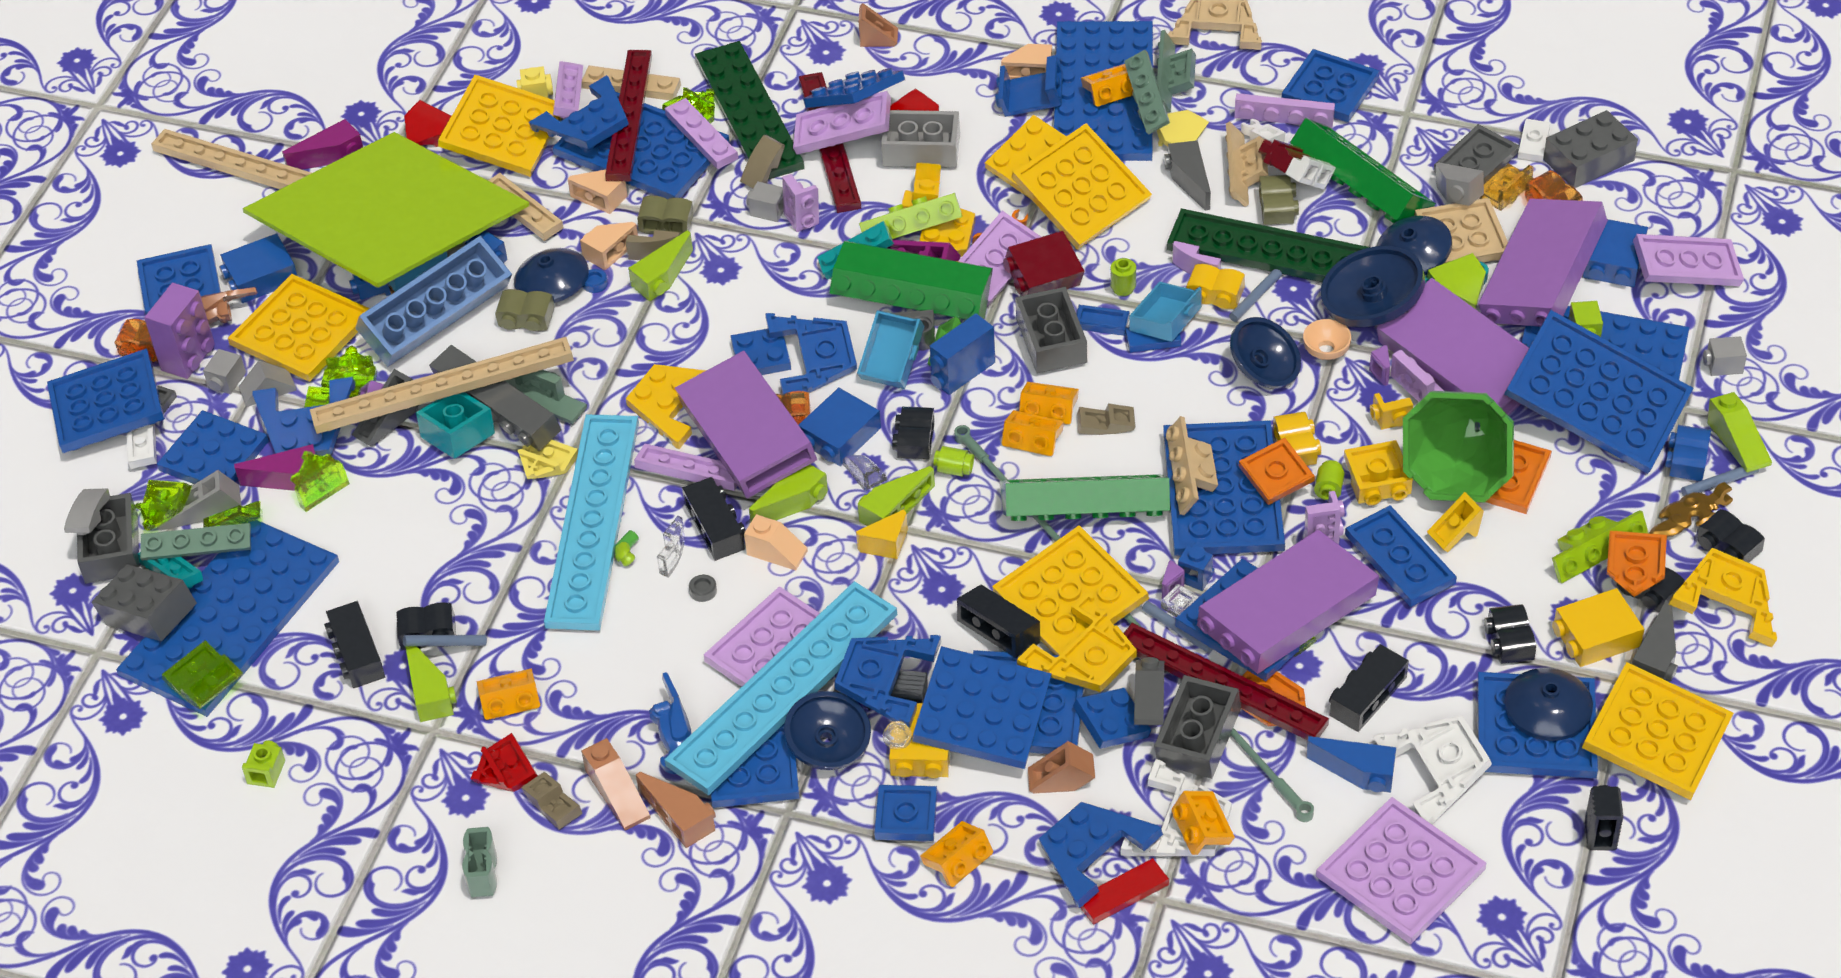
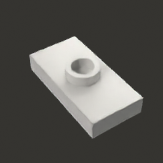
[1518,119,1551,162]

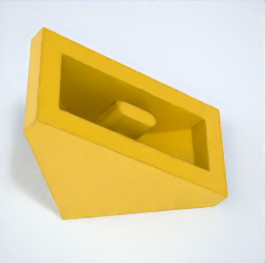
[856,509,908,559]

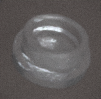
[883,721,912,749]

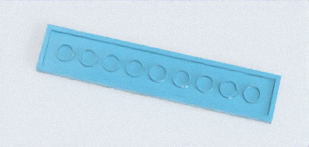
[544,414,639,631]
[665,581,898,796]

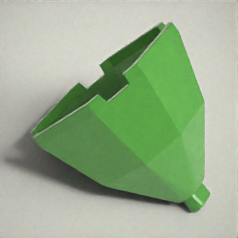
[1403,391,1514,503]

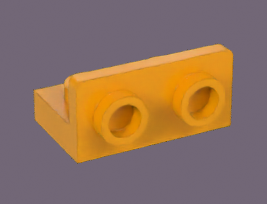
[1081,64,1134,107]
[1019,382,1079,424]
[1002,410,1064,456]
[476,668,540,720]
[1171,791,1235,855]
[920,821,993,887]

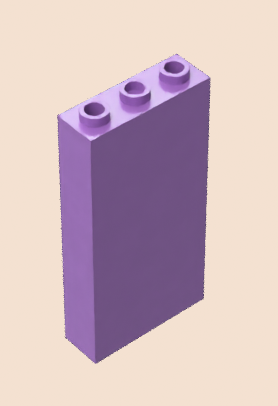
[1478,199,1608,326]
[1377,278,1529,415]
[675,351,817,499]
[1197,530,1379,674]

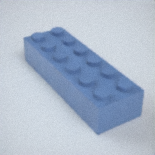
[356,236,512,367]

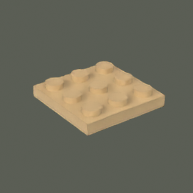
[1415,198,1508,264]

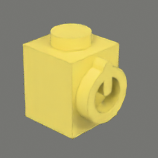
[516,66,554,98]

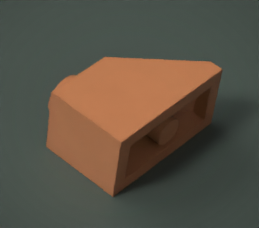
[1028,741,1095,793]

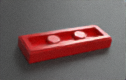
[1081,858,1169,925]

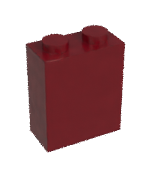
[1003,231,1085,296]

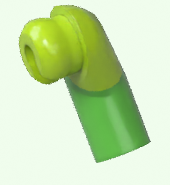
[614,530,639,566]

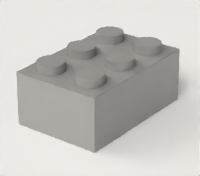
[881,110,960,167]

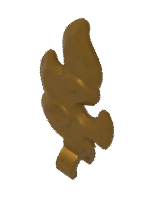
[1649,482,1733,537]

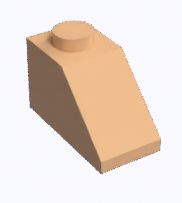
[1001,44,1052,79]
[568,170,628,214]
[580,222,638,270]
[744,514,808,571]

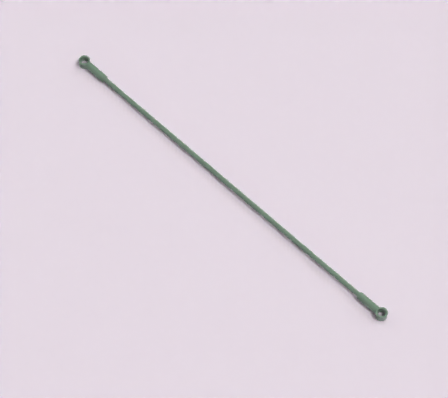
[954,425,1314,822]

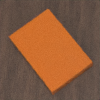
[1486,440,1552,514]

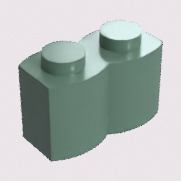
[462,827,497,897]

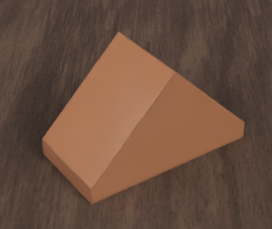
[858,3,898,47]

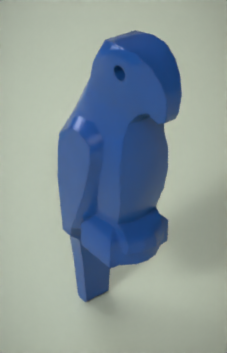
[649,672,691,774]

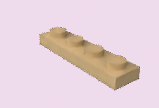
[582,65,681,101]
[488,173,564,241]

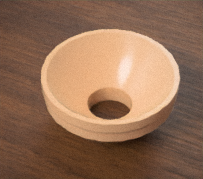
[1303,319,1351,360]

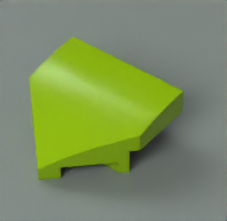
[1427,253,1486,309]

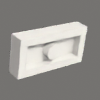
[127,424,157,469]

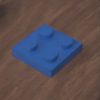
[730,328,791,375]
[1073,687,1152,749]
[875,785,937,841]

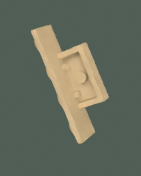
[1225,121,1268,207]
[1166,416,1218,515]

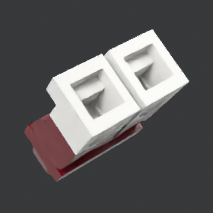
[1258,139,1336,190]

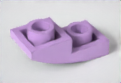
[1173,241,1221,274]

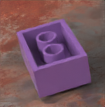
[144,282,215,379]

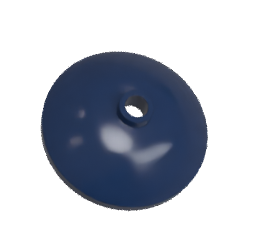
[1376,216,1453,275]
[514,248,589,303]
[1230,317,1301,389]
[1505,668,1593,741]
[784,691,871,770]

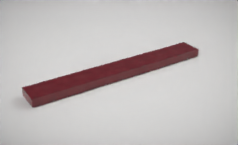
[605,50,652,181]
[799,72,862,213]
[1124,623,1329,741]

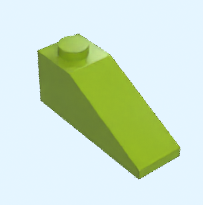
[628,230,693,301]
[1707,392,1772,472]
[749,464,828,523]
[858,466,935,526]
[405,646,457,722]

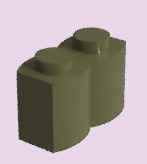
[1259,175,1299,225]
[637,196,693,235]
[495,289,555,331]

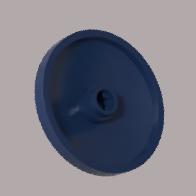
[1321,246,1425,327]

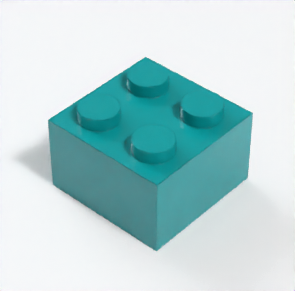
[416,392,495,459]

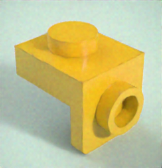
[1370,393,1413,430]

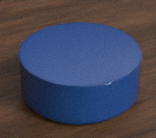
[583,269,608,293]

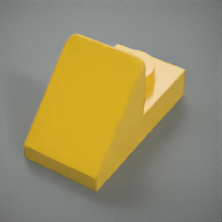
[913,163,941,201]
[1427,492,1484,552]

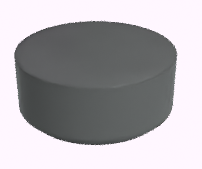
[689,574,717,602]

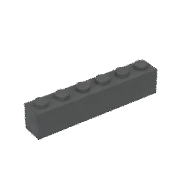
[429,345,561,451]

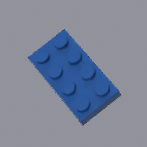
[1345,505,1457,607]

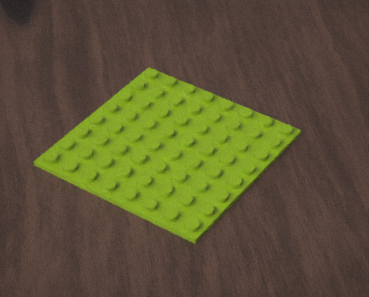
[243,132,529,288]

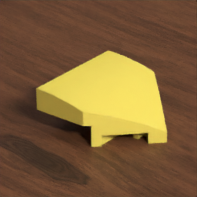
[1156,110,1209,147]
[518,440,578,479]

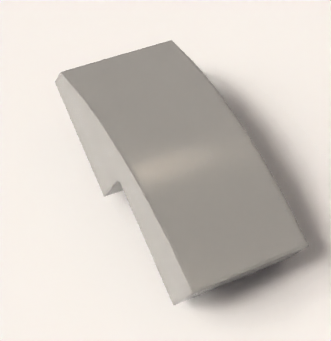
[64,488,110,535]

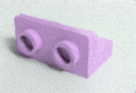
[782,174,819,232]
[1391,350,1444,402]
[1304,491,1345,545]

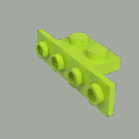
[859,193,963,239]
[1552,510,1648,583]

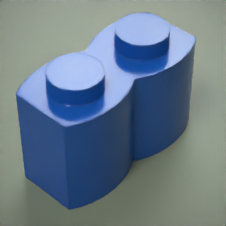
[1665,425,1711,481]

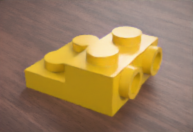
[1344,440,1413,506]

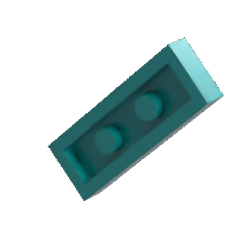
[817,221,894,280]
[137,552,203,589]

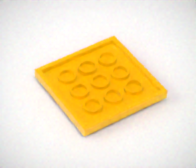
[438,75,561,177]
[1011,123,1152,250]
[228,274,370,382]
[992,525,1149,655]
[1582,662,1734,800]

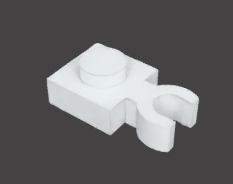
[1241,119,1286,142]

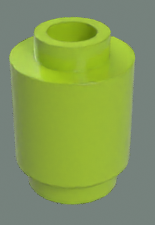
[1110,258,1136,296]
[933,446,974,477]
[1314,460,1345,500]

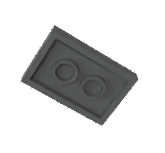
[1434,124,1519,185]

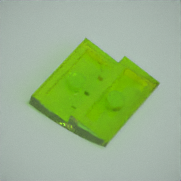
[162,640,243,709]

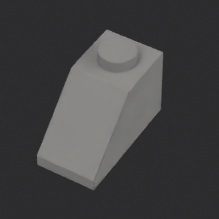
[1436,162,1484,206]

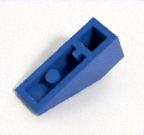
[1307,736,1396,793]

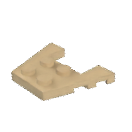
[1168,0,1262,50]

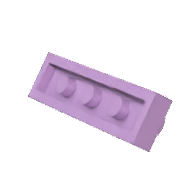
[553,61,583,119]
[1235,93,1335,128]
[665,98,738,169]
[634,444,737,491]

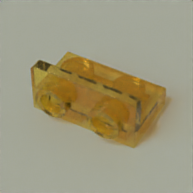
[1479,163,1534,211]

